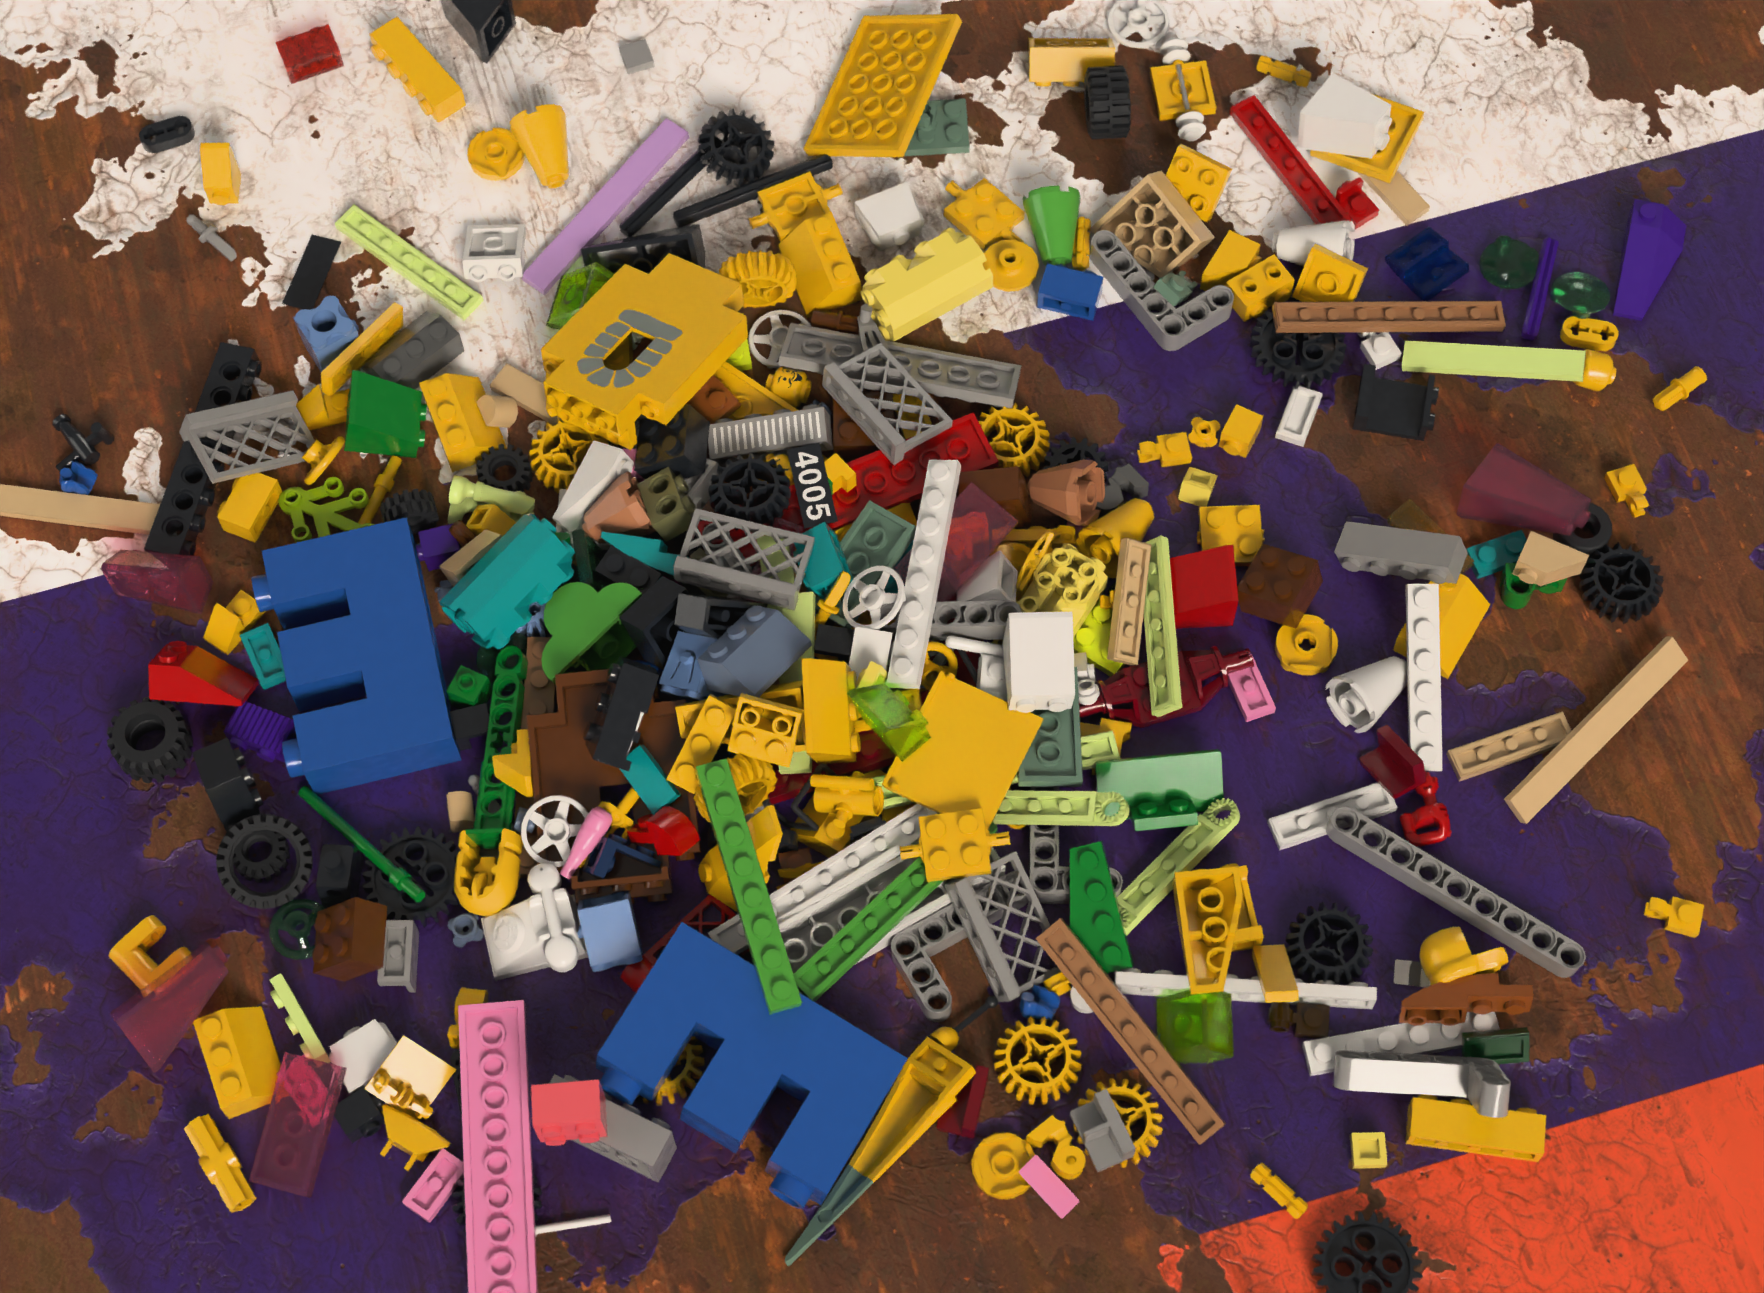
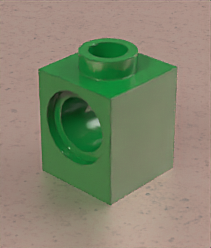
[446,665,493,709]

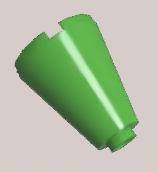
[1022,186,1081,266]

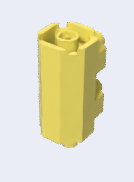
[860,228,993,342]
[992,543,1108,645]

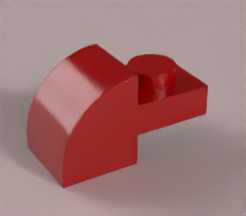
[627,806,700,856]

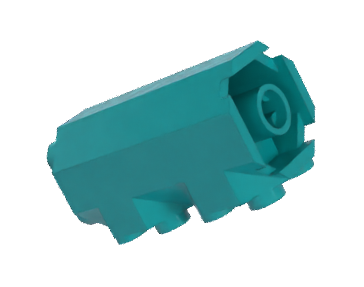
[439,513,575,649]

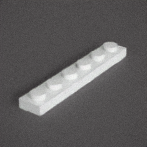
[1405,584,1443,772]
[1302,1012,1500,1076]

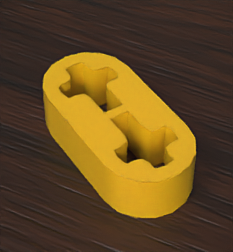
[1560,316,1619,351]

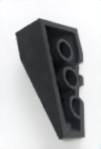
[581,224,705,281]

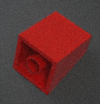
[1170,545,1239,629]

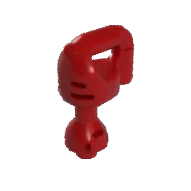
[1400,772,1452,847]

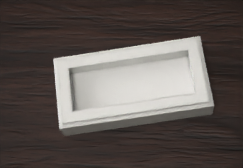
[1275,385,1323,447]

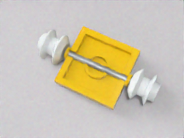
[1150,37,1216,141]

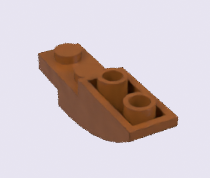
[1398,973,1534,1026]

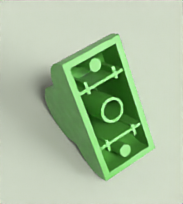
[542,582,643,685]

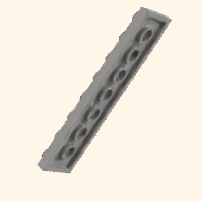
[778,323,1021,408]

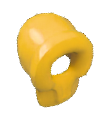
[1419,927,1509,985]

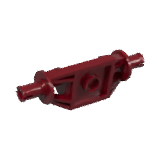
[1079,646,1254,728]

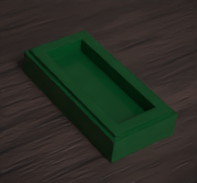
[1462,1027,1530,1064]

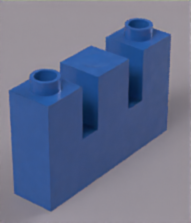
[251,517,462,795]
[596,922,908,1210]

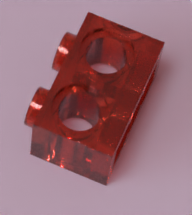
[275,24,344,84]

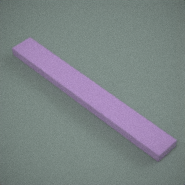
[522,118,689,295]

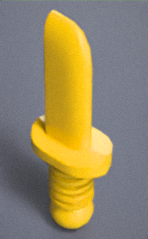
[815,571,851,632]

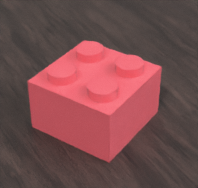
[531,1079,607,1146]

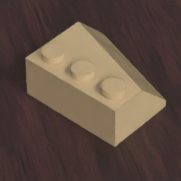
[1091,170,1215,278]

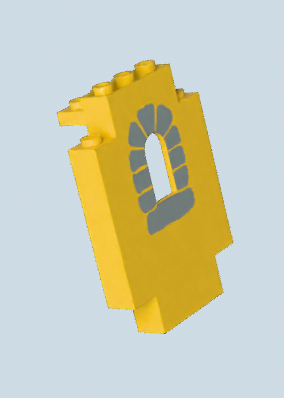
[541,253,748,450]

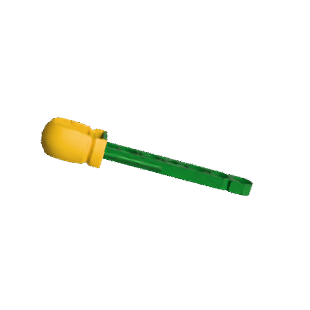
[454,646,528,916]

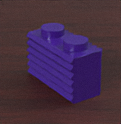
[223,701,297,763]

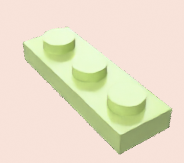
[270,973,331,1068]

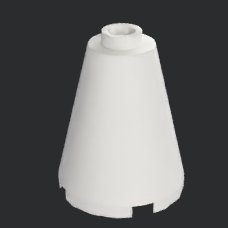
[1272,220,1355,267]
[1326,656,1407,733]

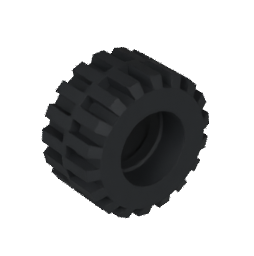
[1084,65,1131,140]
[107,697,193,783]

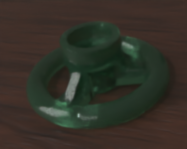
[269,899,326,960]

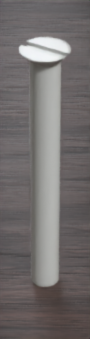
[535,1214,611,1236]

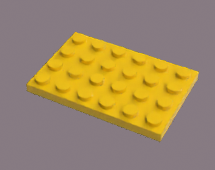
[803,14,962,157]

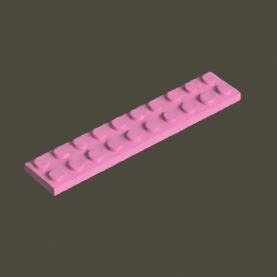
[458,1000,538,1293]

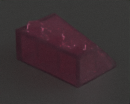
[101,550,213,614]

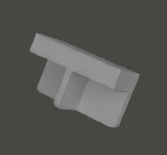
[377,920,419,993]
[1070,1088,1136,1172]

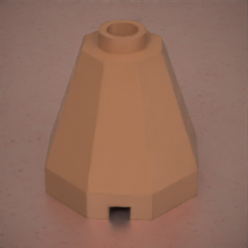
[1027,459,1105,526]
[582,471,656,544]

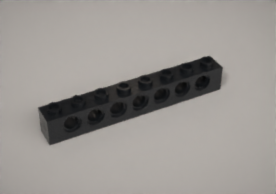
[144,342,262,569]

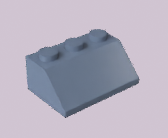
[697,605,812,697]

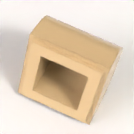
[476,395,518,428]
[447,791,475,833]

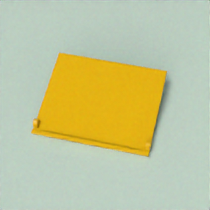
[882,671,1044,830]

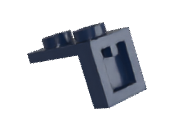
[582,833,662,879]

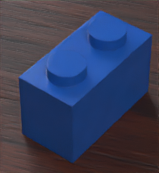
[1037,263,1104,321]

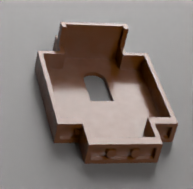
[527,665,701,904]

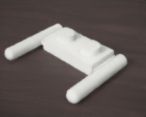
[945,635,1008,702]

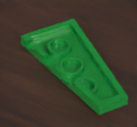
[1070,841,1134,973]

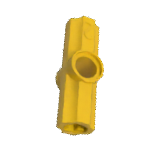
[184,1114,257,1213]

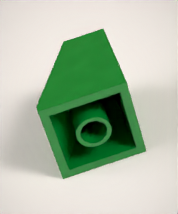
[344,370,427,458]

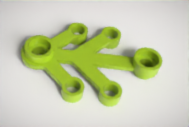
[278,477,375,543]

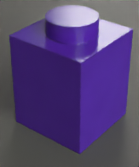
[415,523,461,571]

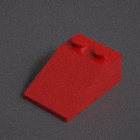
[148,641,258,706]

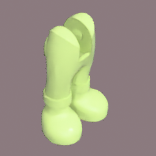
[448,475,535,524]

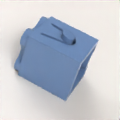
[293,295,359,372]
[659,631,729,703]
[577,891,643,972]

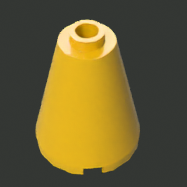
[510,104,569,188]
[1075,498,1154,579]

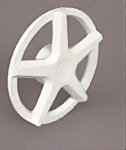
[1107,0,1170,48]
[748,310,811,369]
[843,566,906,630]
[521,795,588,867]

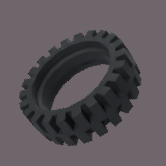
[216,814,313,909]

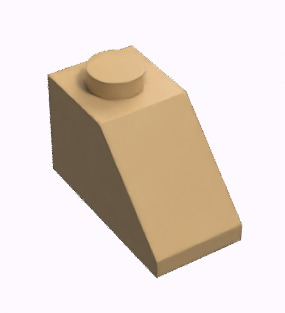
[1512,531,1589,586]

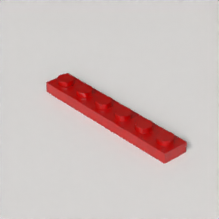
[1230,95,1351,224]

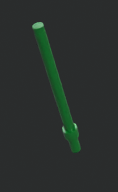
[298,786,425,902]

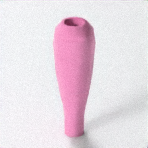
[560,806,612,879]

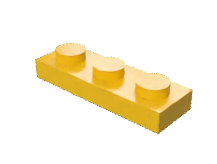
[666,694,737,794]

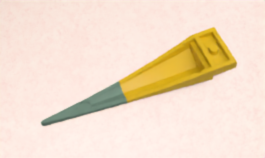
[784,1037,976,1266]

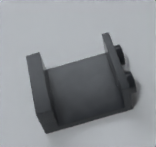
[1353,364,1439,441]

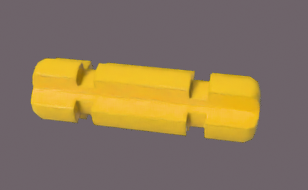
[1256,55,1312,87]
[1072,216,1091,271]
[1250,1163,1308,1219]

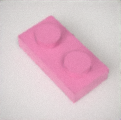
[1228,654,1276,722]
[402,1148,464,1223]

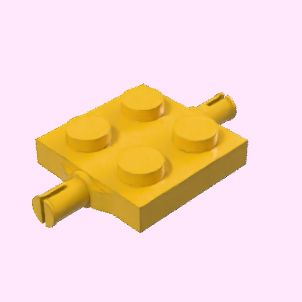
[748,172,843,242]
[943,178,1025,251]
[900,808,1011,882]

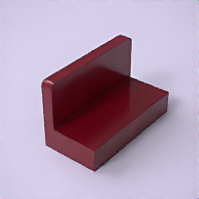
[1359,724,1426,799]
[936,1065,989,1139]

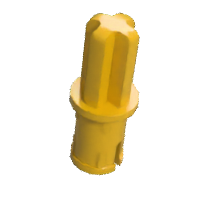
[1653,366,1707,411]

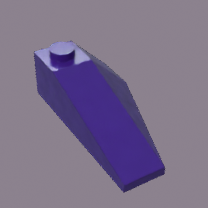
[1613,199,1686,321]

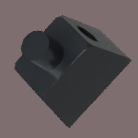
[316,844,364,909]

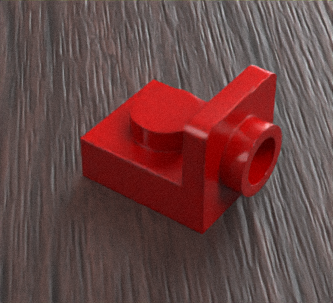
[1336,177,1379,229]

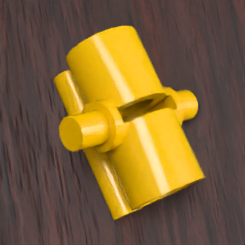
[810,771,884,828]

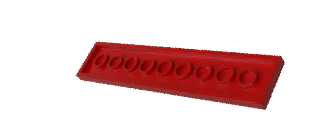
[697,412,999,566]

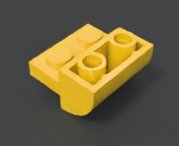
[727,693,804,768]

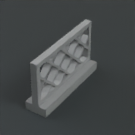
[822,343,953,465]
[179,391,315,484]
[673,508,815,610]
[944,851,1061,1002]

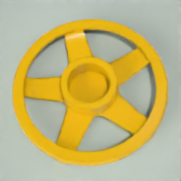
[1016,531,1055,593]

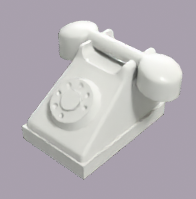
[481,863,588,981]

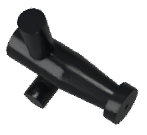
[52,414,114,472]

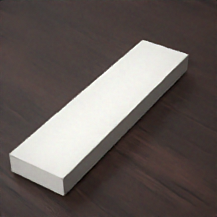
[1267,782,1397,851]

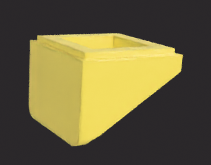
[1178,467,1217,507]

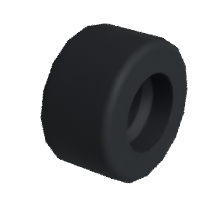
[1553,501,1612,558]

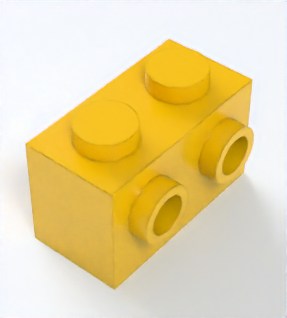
[1226,254,1295,322]
[217,473,283,543]

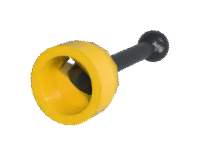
[930,995,998,1051]

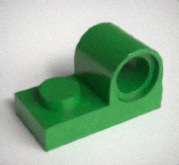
[1500,563,1567,609]

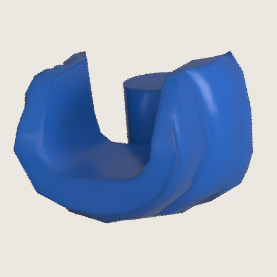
[59,461,98,495]
[1019,985,1060,1021]

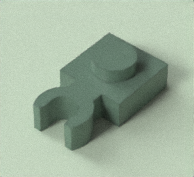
[1153,271,1197,307]

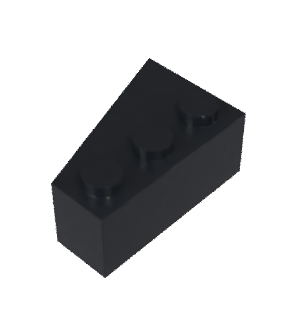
[674,593,768,639]
[583,656,659,772]

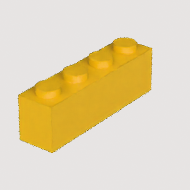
[370,17,466,123]
[1406,1095,1546,1162]

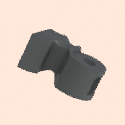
[1095,463,1149,518]

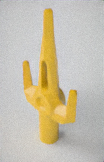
[579,788,640,868]

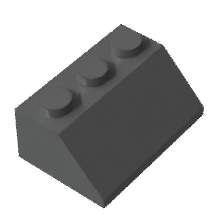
[361,311,464,389]

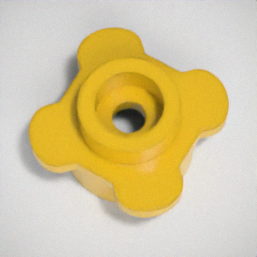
[1188,417,1220,447]

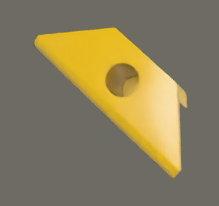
[380,1104,450,1171]

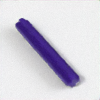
[1521,237,1559,341]

